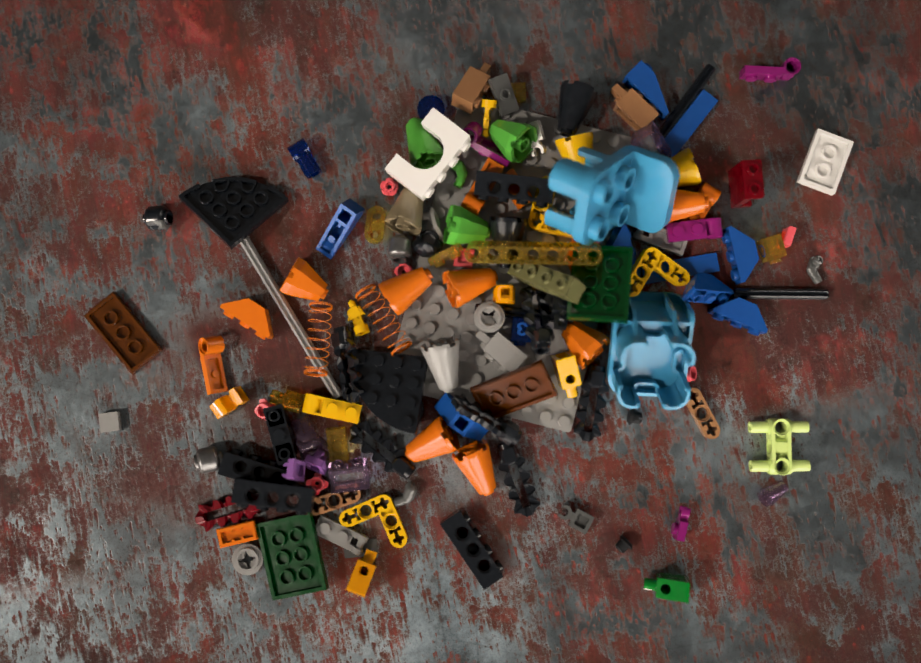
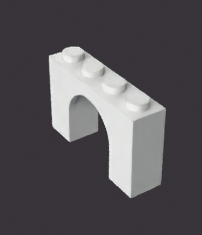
[385,108,471,201]

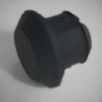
[626,409,643,425]
[615,536,632,553]

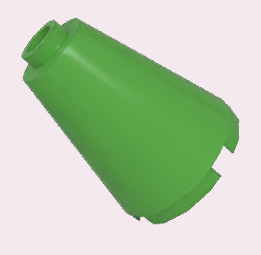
[406,117,444,169]

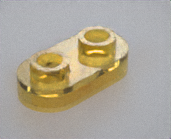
[364,206,386,245]
[427,243,464,268]

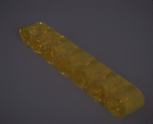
[464,241,602,266]

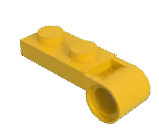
[301,393,362,424]

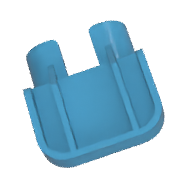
[544,145,679,246]
[607,291,696,410]

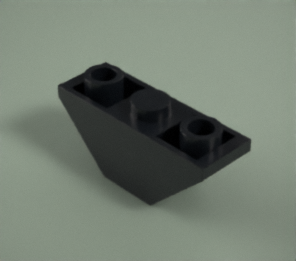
[263,404,298,466]

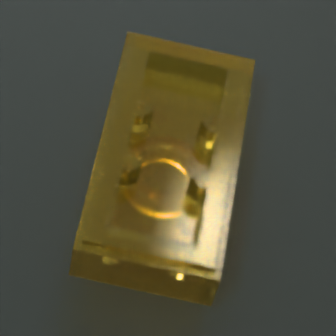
[326,426,350,467]

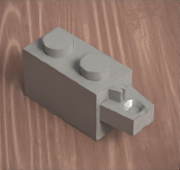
[475,330,528,374]

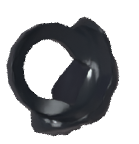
[412,230,444,258]

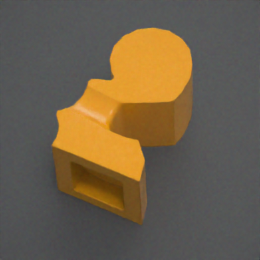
[493,285,515,305]
[209,386,250,419]

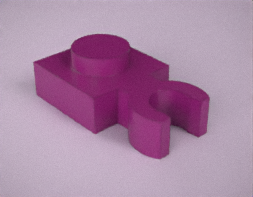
[671,505,691,542]

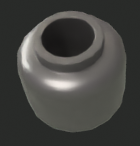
[387,234,413,264]
[193,446,223,474]

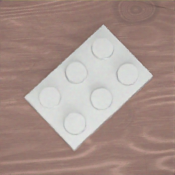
[797,128,854,196]

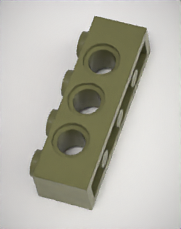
[507,256,586,304]

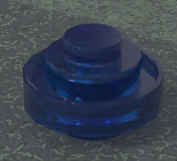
[417,95,445,119]

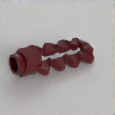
[195,492,271,532]

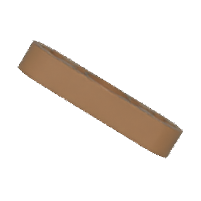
[686,388,720,439]
[312,485,362,516]

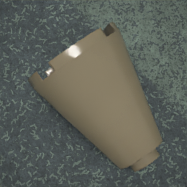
[384,187,424,236]

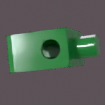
[643,573,690,603]

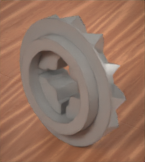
[474,302,505,333]
[232,544,263,575]

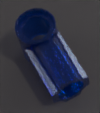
[287,138,321,179]

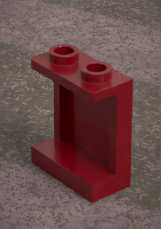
[728,159,764,208]

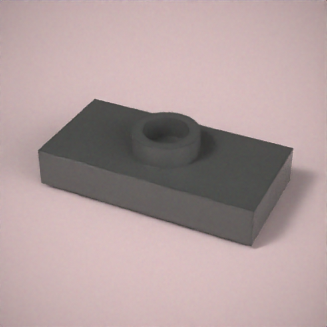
[488,73,520,116]

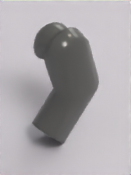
[806,255,823,285]
[393,482,417,507]

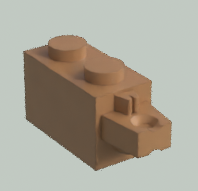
[451,62,491,114]
[610,84,659,135]

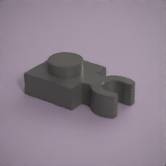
[558,504,595,535]

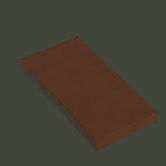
[84,291,163,374]
[470,360,558,419]

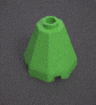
[489,119,538,163]
[443,205,491,245]

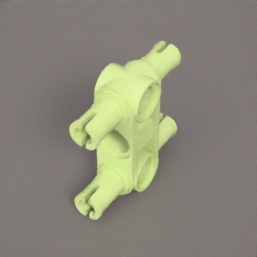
[748,418,811,475]

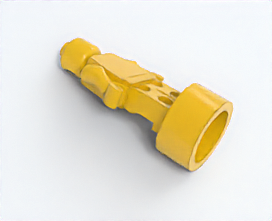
[481,99,497,137]
[347,300,370,337]

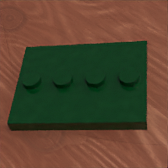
[566,244,633,324]
[255,512,329,601]

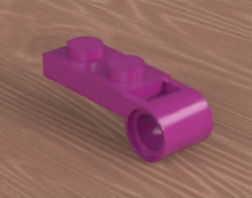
[739,57,801,83]
[463,121,510,168]
[665,218,723,243]

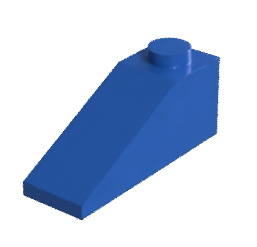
[622,60,669,121]
[315,199,365,260]

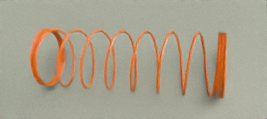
[355,284,412,356]
[304,301,333,377]

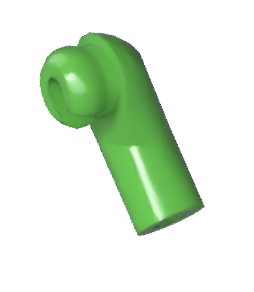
[451,160,468,189]

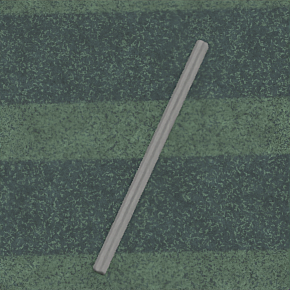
[240,236,342,399]

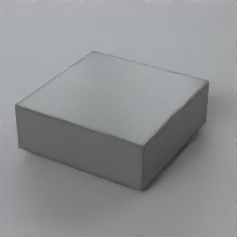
[98,411,122,433]

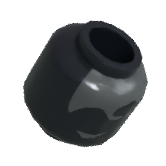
[142,206,174,231]

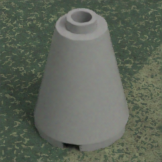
[421,338,460,393]

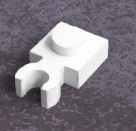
[528,120,546,157]

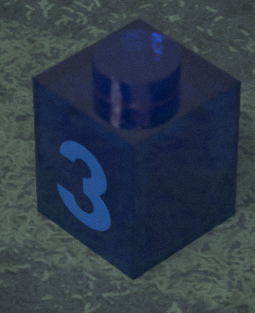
[510,317,531,347]

